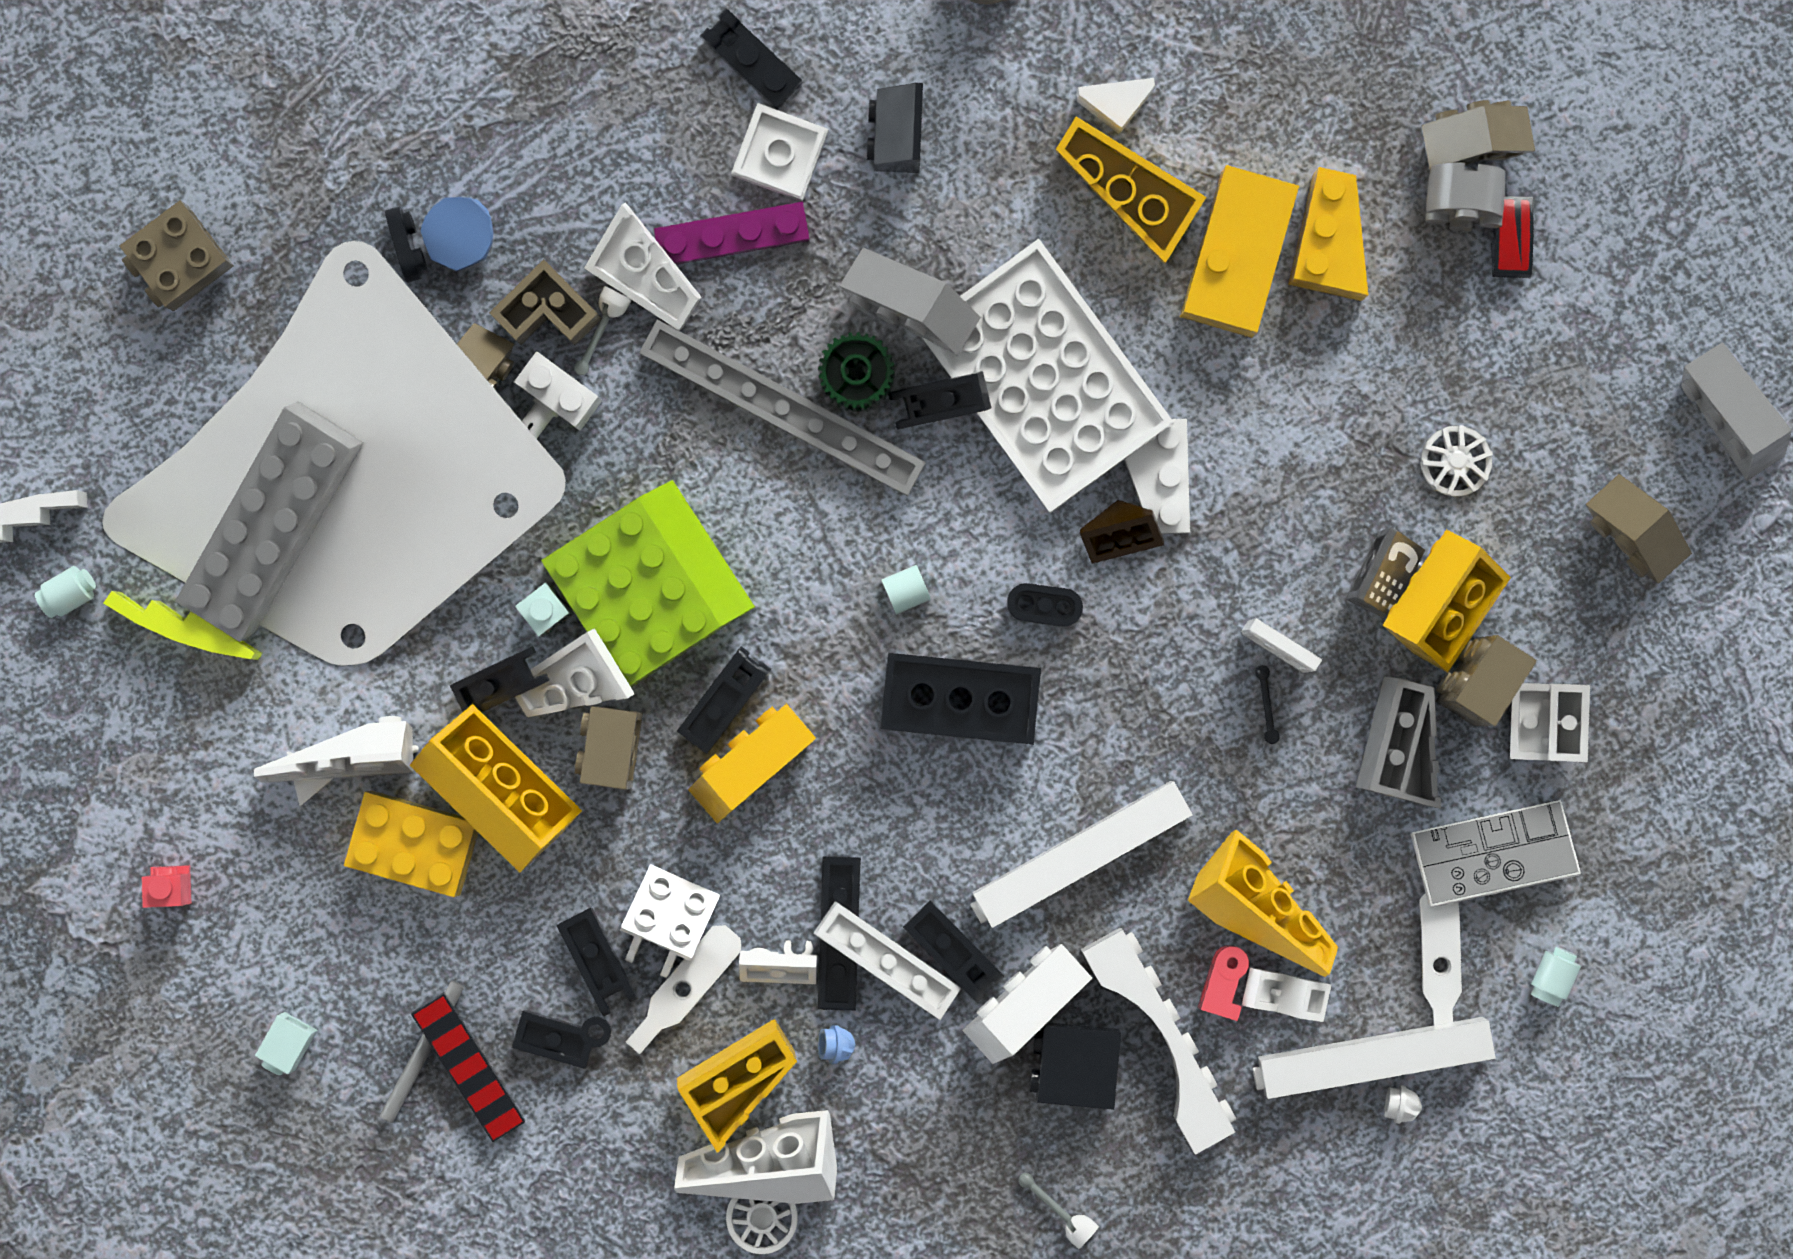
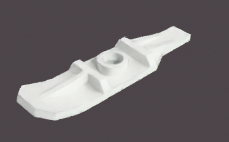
[1419,893,1462,1026]
[626,925,741,1054]

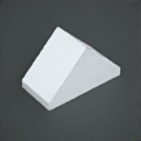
[1076,78,1155,134]

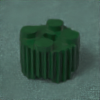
[818,332,895,412]

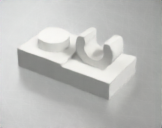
[739,940,817,984]

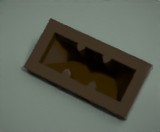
[1080,500,1164,564]

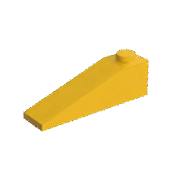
[1188,829,1338,977]

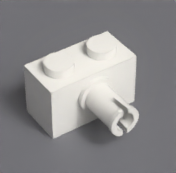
[514,351,602,439]

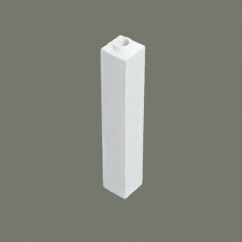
[970,781,1193,928]
[1253,1017,1496,1099]

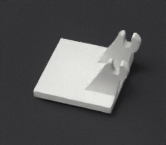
[620,865,720,978]

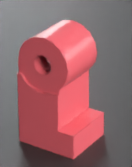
[1197,945,1249,1021]

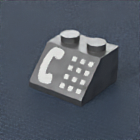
[1345,527,1426,619]

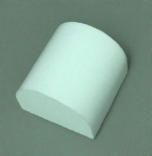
[881,565,931,615]

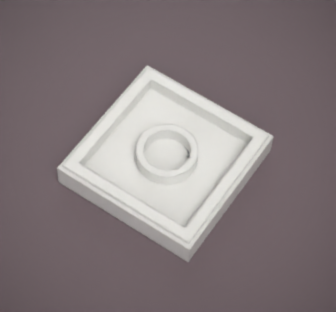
[731,103,829,202]
[1241,618,1322,673]

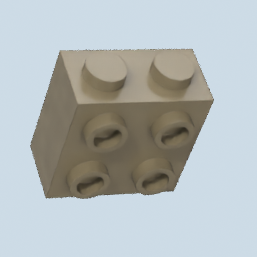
[119,200,234,312]

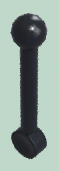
[1255,665,1280,744]

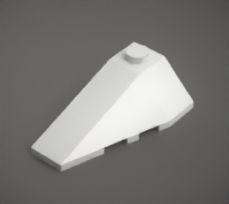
[254,716,414,783]
[674,1110,837,1204]

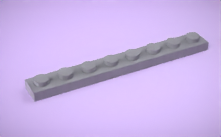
[639,319,926,497]

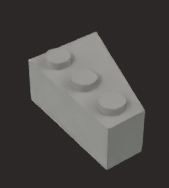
[840,247,981,356]
[1681,342,1792,481]
[1356,677,1441,809]

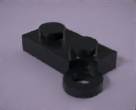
[512,1010,612,1069]

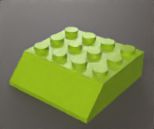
[541,480,755,687]

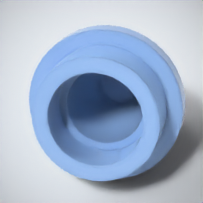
[817,1025,855,1064]

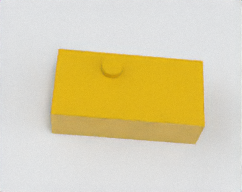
[1180,165,1299,338]
[409,704,582,872]

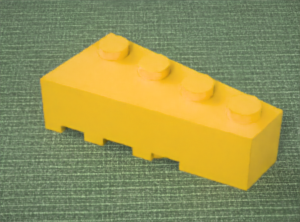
[1056,117,1206,264]

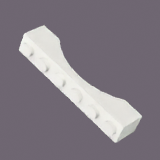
[1080,928,1236,1155]

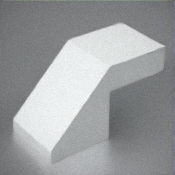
[1242,968,1331,1022]

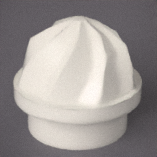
[1384,1085,1422,1124]

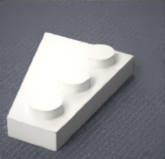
[584,203,701,331]
[1124,419,1190,534]
[515,628,635,717]

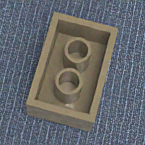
[1436,635,1538,726]

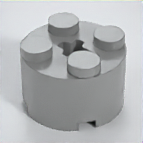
[1425,163,1506,231]

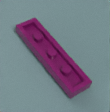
[654,202,810,265]

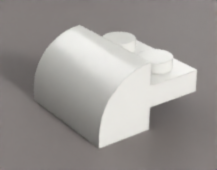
[1510,683,1590,762]

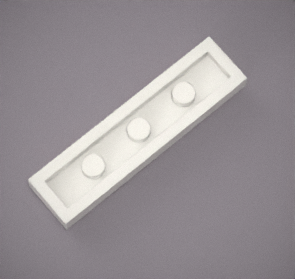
[813,902,961,1020]

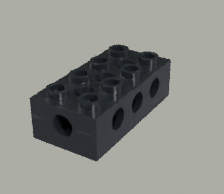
[880,653,1041,745]

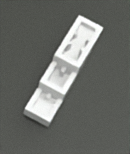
[0,490,87,543]

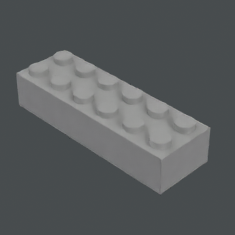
[175,402,364,642]

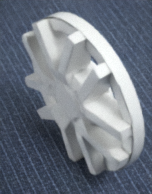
[1420,425,1493,497]
[726,1198,798,1254]

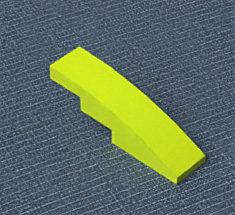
[103,591,262,660]

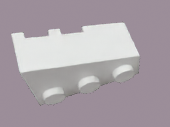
[962,944,1092,1064]

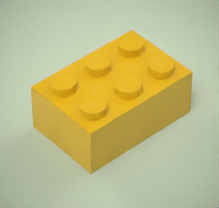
[1383,529,1511,673]
[343,791,478,897]

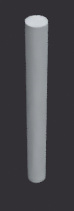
[379,980,465,1123]

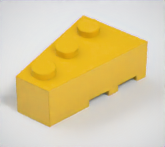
[688,703,816,824]
[677,1019,797,1153]

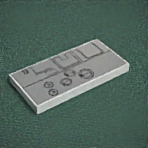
[1411,800,1581,908]

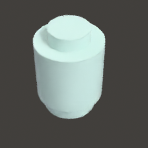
[35,566,96,618]
[1531,947,1581,1007]

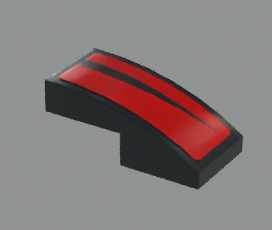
[1491,196,1534,278]

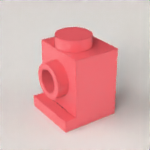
[142,865,191,908]

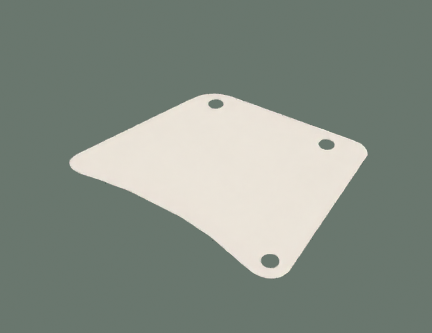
[102,241,566,666]

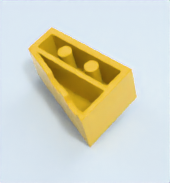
[1288,167,1368,301]

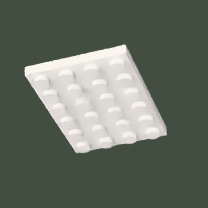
[922,239,1174,513]

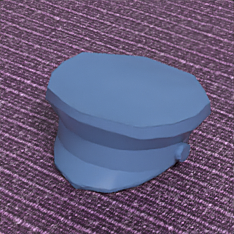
[420,197,493,271]

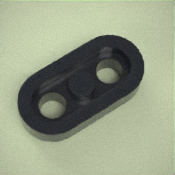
[385,206,427,283]
[1007,583,1083,627]

